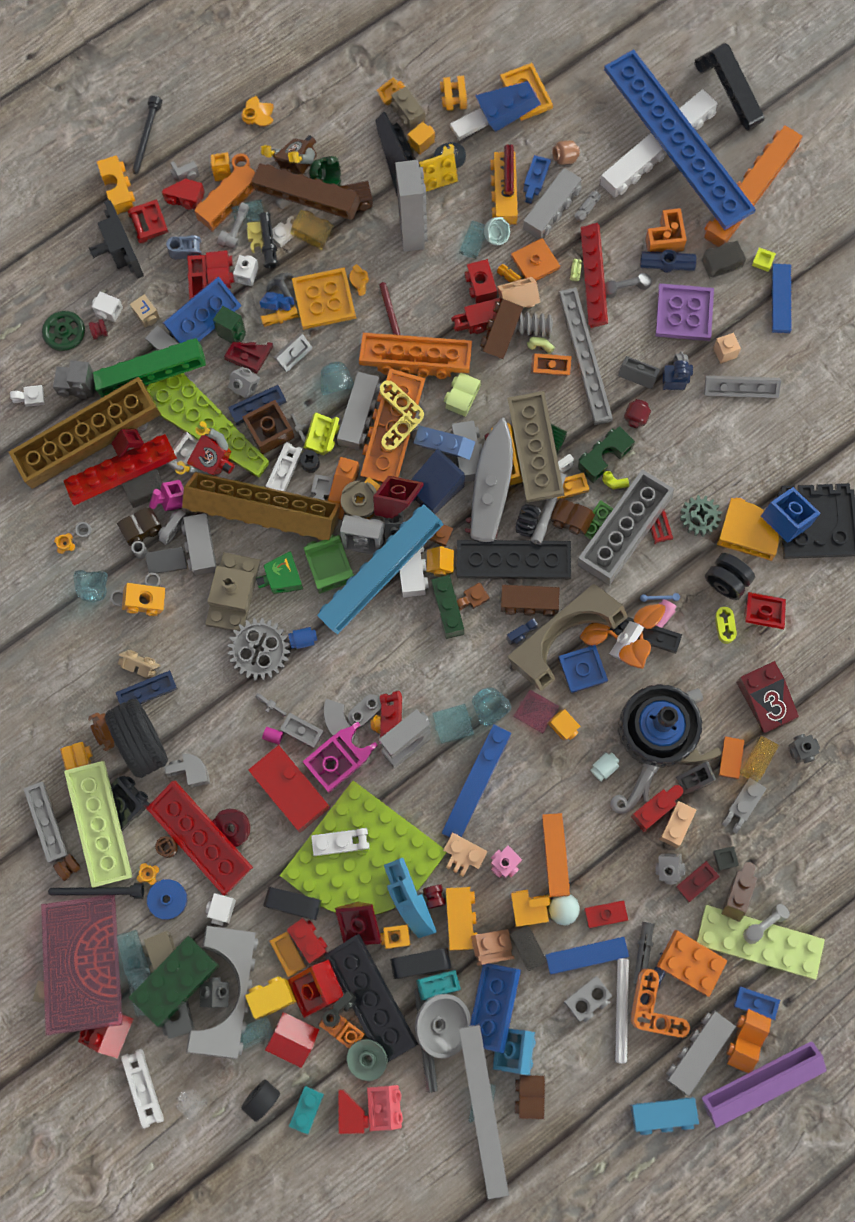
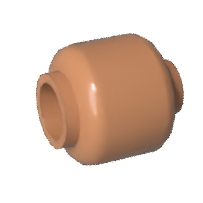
[552,140,580,165]

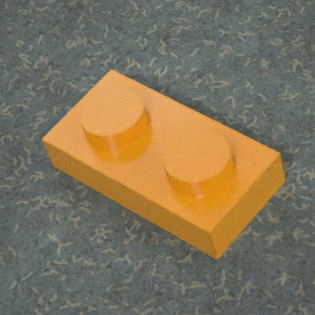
[556,473,590,501]

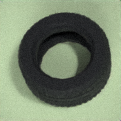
[105,699,168,778]

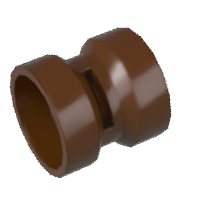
[155,836,178,858]
[53,853,81,881]

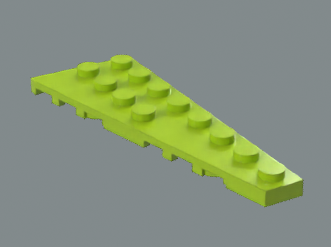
[147,373,270,478]

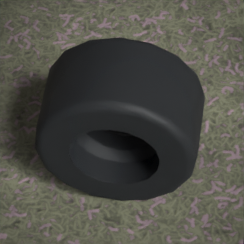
[241,1080,280,1122]

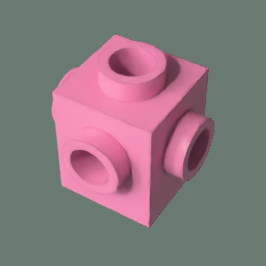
[491,846,522,879]

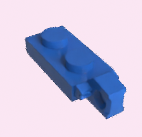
[523,155,551,204]

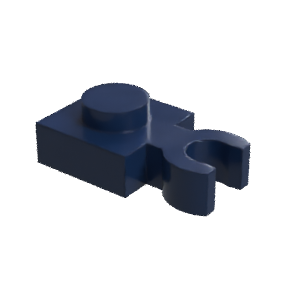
[506,618,538,645]

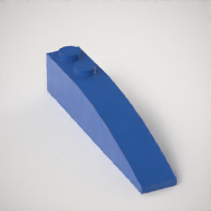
[441,724,511,837]

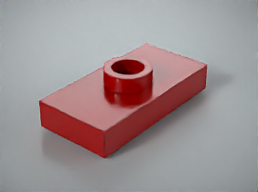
[584,900,628,929]

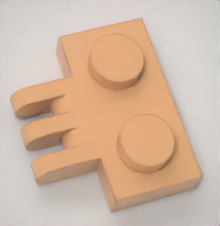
[443,832,488,877]

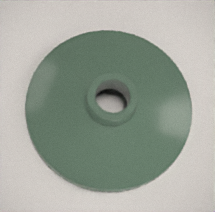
[347,1039,387,1081]

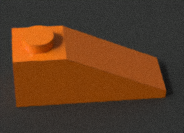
[328,457,360,520]

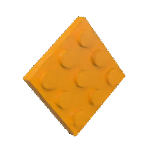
[292,267,356,330]

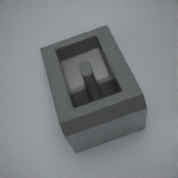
[676,761,716,795]

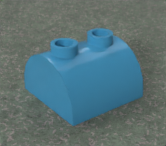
[493,1029,536,1075]

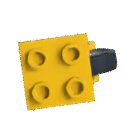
[419,142,466,192]

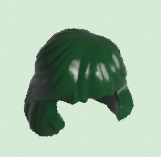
[309,156,341,186]

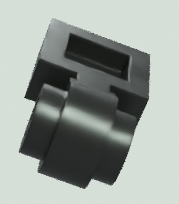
[323,991,357,1027]

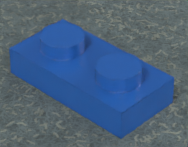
[734,987,780,1020]

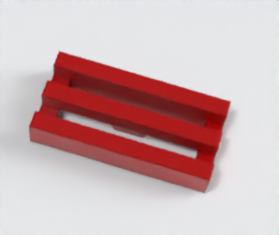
[650,509,673,544]

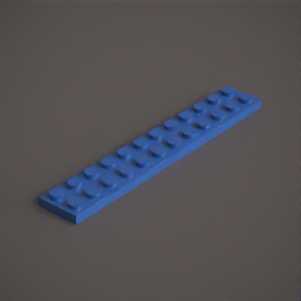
[604,49,756,230]

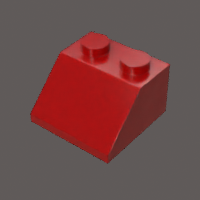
[288,960,344,1018]

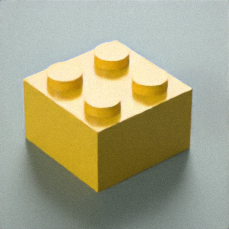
[245,976,297,1019]

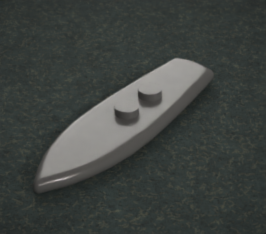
[470,417,513,542]

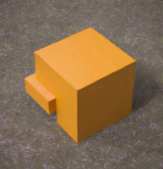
[511,889,550,927]

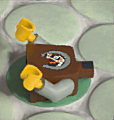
[261,135,317,174]

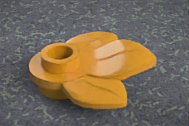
[241,96,274,126]

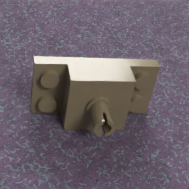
[205,552,261,631]

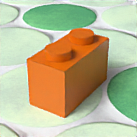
[531,353,572,376]

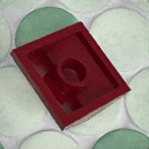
[335,902,382,945]

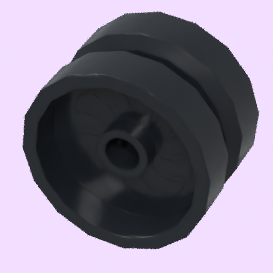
[705,553,756,600]

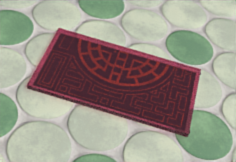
[41,895,123,1036]

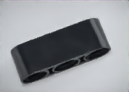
[263,887,322,921]
[390,948,452,979]

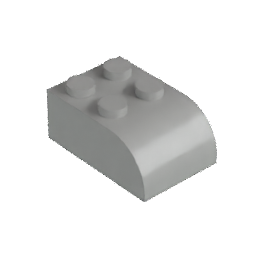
[340,515,385,555]

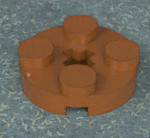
[88,712,115,751]

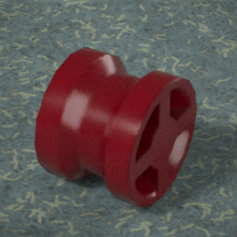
[88,319,108,340]

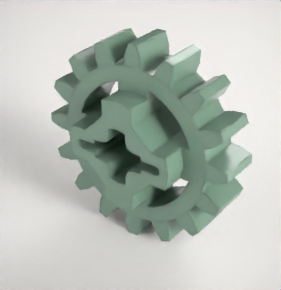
[680,495,722,537]

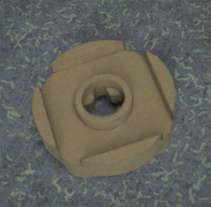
[341,481,377,518]

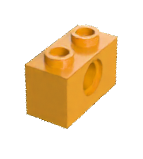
[122,583,165,616]

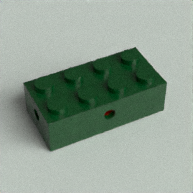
[128,936,219,1027]

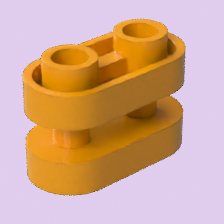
[440,75,467,111]

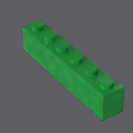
[93,338,206,398]

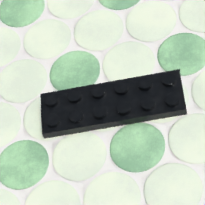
[457,540,571,579]
[324,934,419,1063]

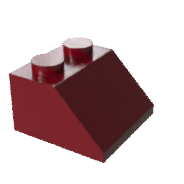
[373,476,423,519]

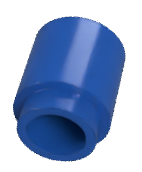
[288,627,318,649]

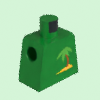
[256,551,303,594]

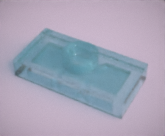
[460,220,485,259]

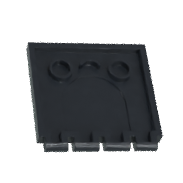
[777,483,855,559]

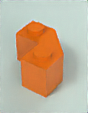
[726,1009,772,1073]

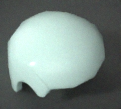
[484,217,510,246]
[549,894,580,926]

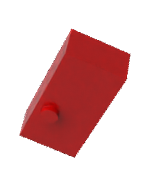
[248,745,330,833]

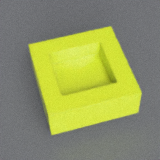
[752,247,776,272]

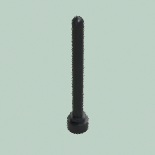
[132,95,163,175]
[48,883,145,899]

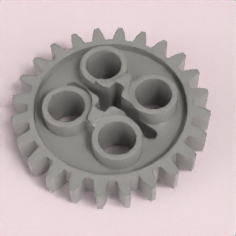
[228,618,290,681]

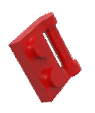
[127,199,169,243]

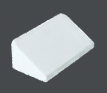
[166,432,198,470]

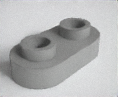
[158,510,187,545]
[348,694,381,728]

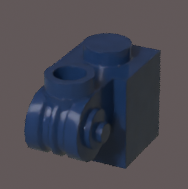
[662,360,693,390]

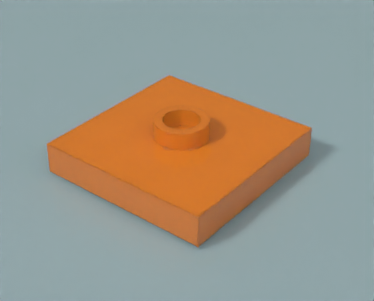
[511,238,560,281]

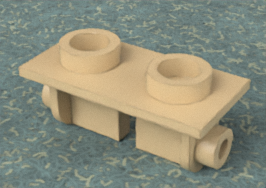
[118,650,161,679]

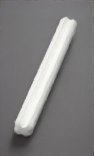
[615,958,629,1063]

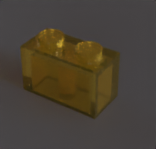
[290,209,333,250]
[740,735,779,782]

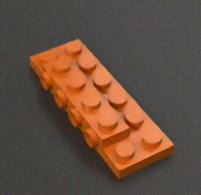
[359,332,472,379]
[360,368,425,483]

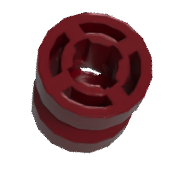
[423,884,447,909]

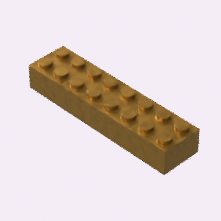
[9,377,161,489]
[182,472,341,540]

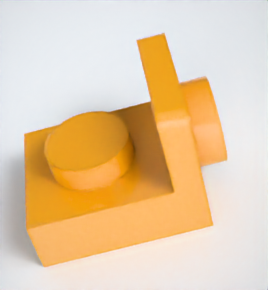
[377,77,405,106]
[211,152,231,181]

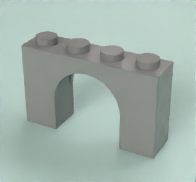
[379,709,431,769]

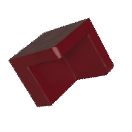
[111,429,144,457]

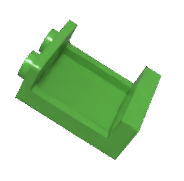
[304,535,354,594]

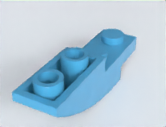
[384,858,437,938]

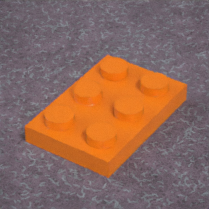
[657,930,728,997]

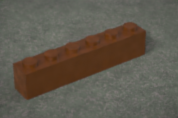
[251,163,360,220]

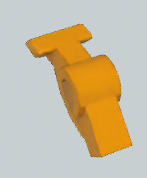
[349,264,369,296]

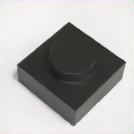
[713,846,739,871]

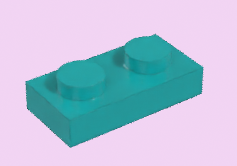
[289,1086,324,1134]

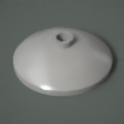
[415,994,471,1058]

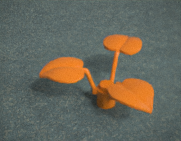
[580,604,666,669]

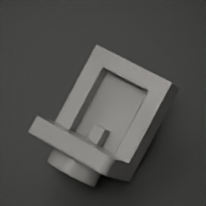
[170,161,200,181]

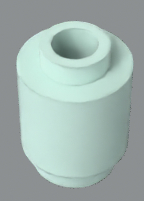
[590,753,619,781]

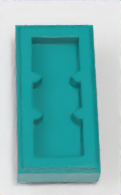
[416,970,461,1001]

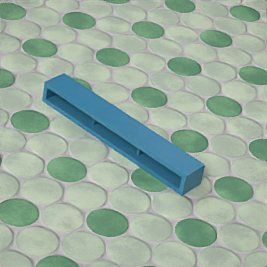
[317,504,444,635]

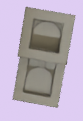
[678,747,722,765]

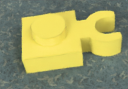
[247,222,263,253]

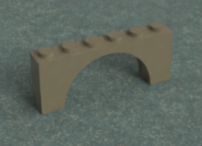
[507,584,628,691]

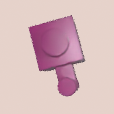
[149,480,184,511]

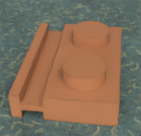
[471,929,515,966]

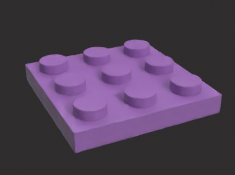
[655,284,714,341]

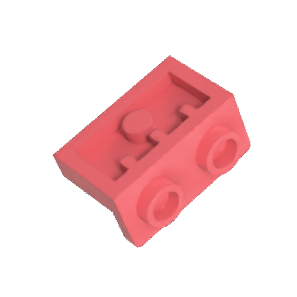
[367,1085,403,1131]

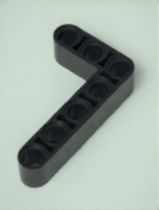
[694,43,764,130]

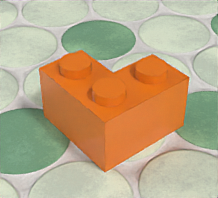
[645,208,687,252]

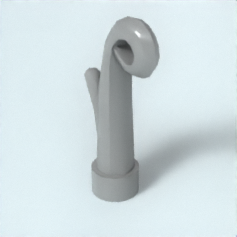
[611,764,659,814]

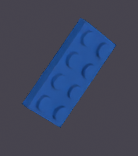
[162,277,242,343]
[470,964,521,1053]

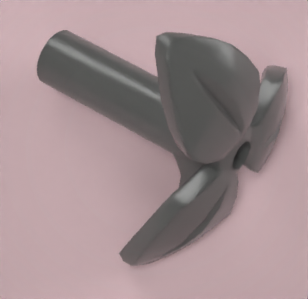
[266,273,295,300]

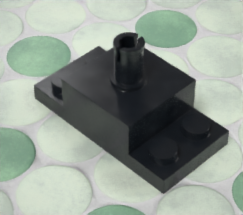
[89,200,144,279]

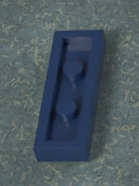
[228,385,287,426]
[115,670,178,704]

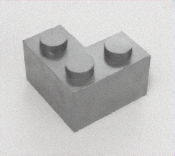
[53,360,95,399]

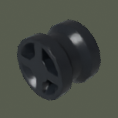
[300,450,320,473]

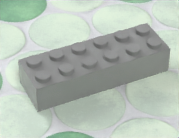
[395,160,428,252]
[578,469,674,586]

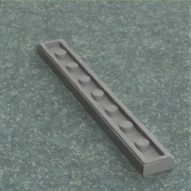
[558,288,613,425]
[459,1024,509,1199]

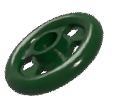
[42,311,85,351]

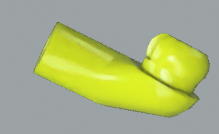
[602,471,629,490]

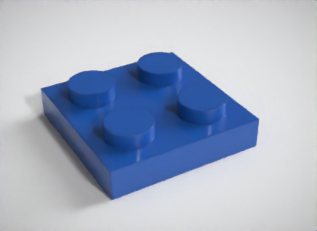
[558,645,608,694]

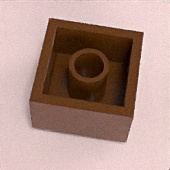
[242,400,295,455]

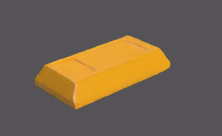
[270,931,306,977]

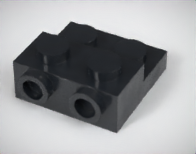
[110,775,150,831]

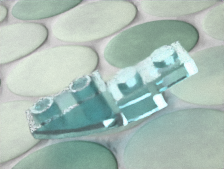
[116,930,150,1017]

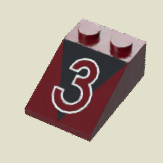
[736,661,799,734]

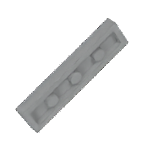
[704,376,781,398]
[24,782,68,863]

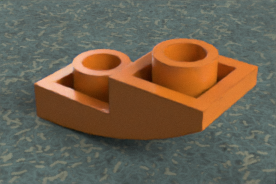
[318,1008,364,1049]

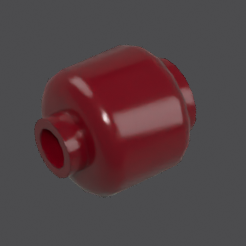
[624,399,651,428]

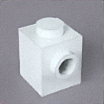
[233,255,259,287]
[92,292,123,322]
[206,893,236,926]

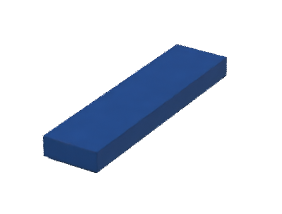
[772,264,791,333]
[545,937,629,975]

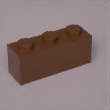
[480,298,523,359]
[501,585,560,617]

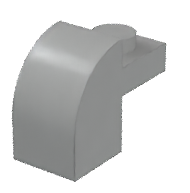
[164,754,210,788]

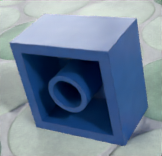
[761,487,821,543]

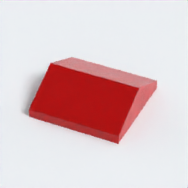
[744,592,786,630]
[265,1012,320,1068]

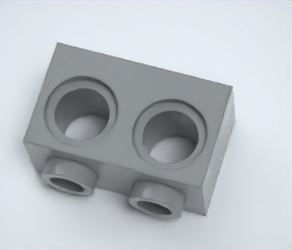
[564,976,612,1022]

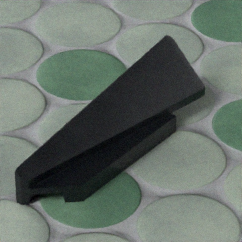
[375,112,416,197]

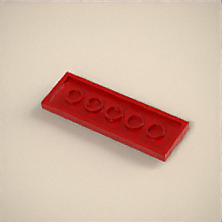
[63,434,177,506]
[146,780,253,896]

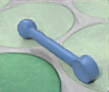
[640,593,680,602]

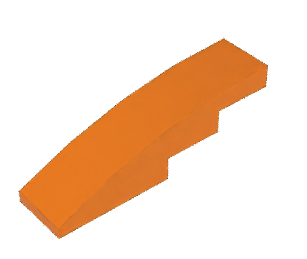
[542,813,570,897]

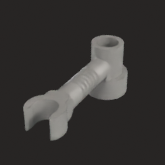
[217,202,250,249]

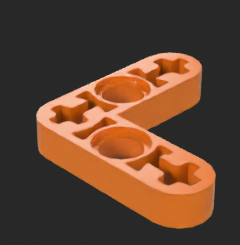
[631,968,690,1037]

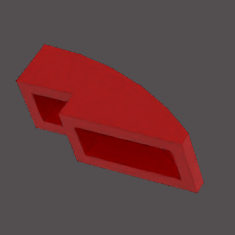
[187,255,208,300]

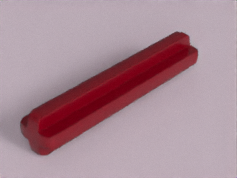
[504,144,514,195]

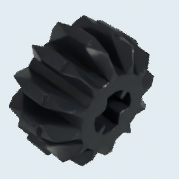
[515,504,541,537]

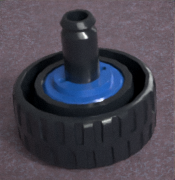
[618,684,702,768]

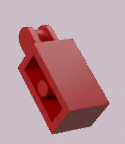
[451,298,500,334]
[631,785,683,832]

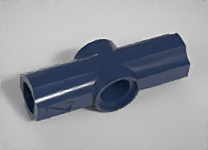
[640,249,697,273]

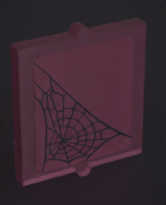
[514,690,559,734]

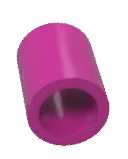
[262,727,283,745]

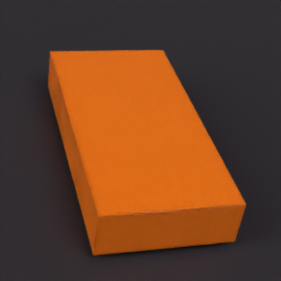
[718,736,744,779]

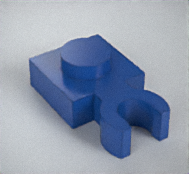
[260,292,295,311]

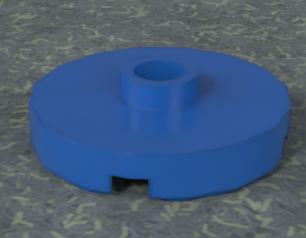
[147,879,188,920]

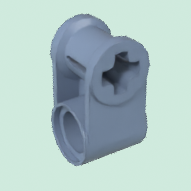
[166,235,202,260]

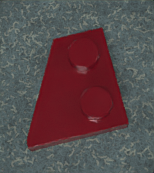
[224,342,273,374]

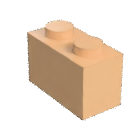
[497,277,540,308]
[659,801,696,848]

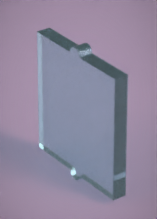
[432,704,474,744]

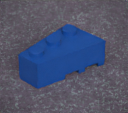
[475,81,541,132]

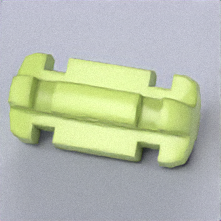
[570,259,582,282]

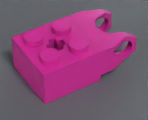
[302,721,378,794]

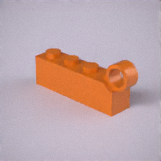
[194,154,255,232]

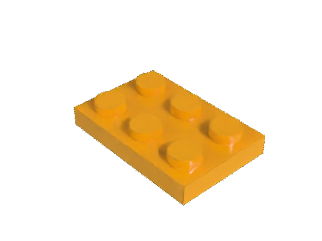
[500,63,553,121]

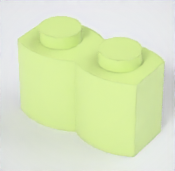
[444,373,481,417]

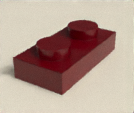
[675,861,720,903]

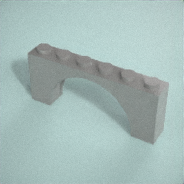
[186,926,258,1059]

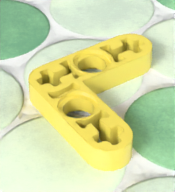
[379,380,424,451]

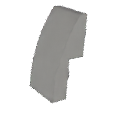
[145,325,179,351]

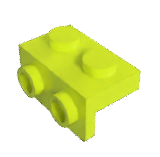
[303,412,340,456]

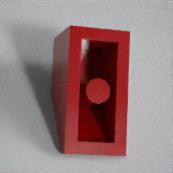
[338,1089,369,1134]

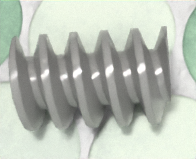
[514,312,553,338]

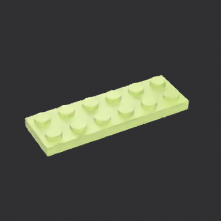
[64,761,133,888]
[696,905,825,980]

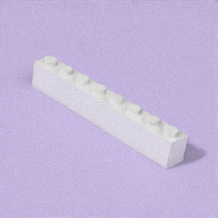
[600,89,717,198]

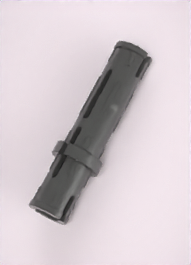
[633,922,655,984]

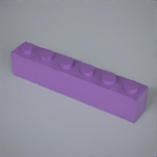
[702,1041,827,1128]

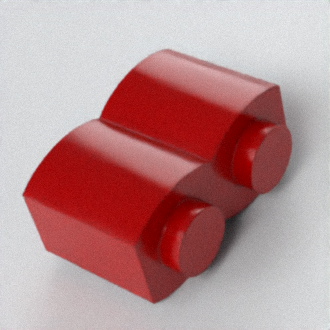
[206,250,234,289]

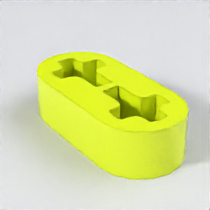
[715,607,737,644]

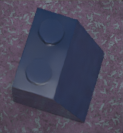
[411,449,465,514]

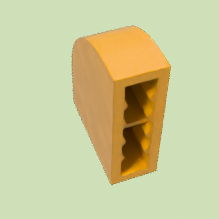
[717,498,779,561]

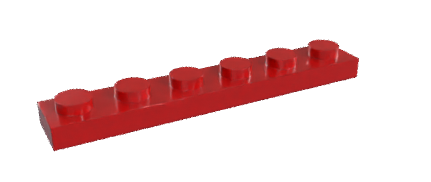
[581,223,608,328]

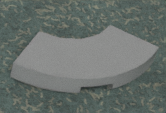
[324,699,356,742]

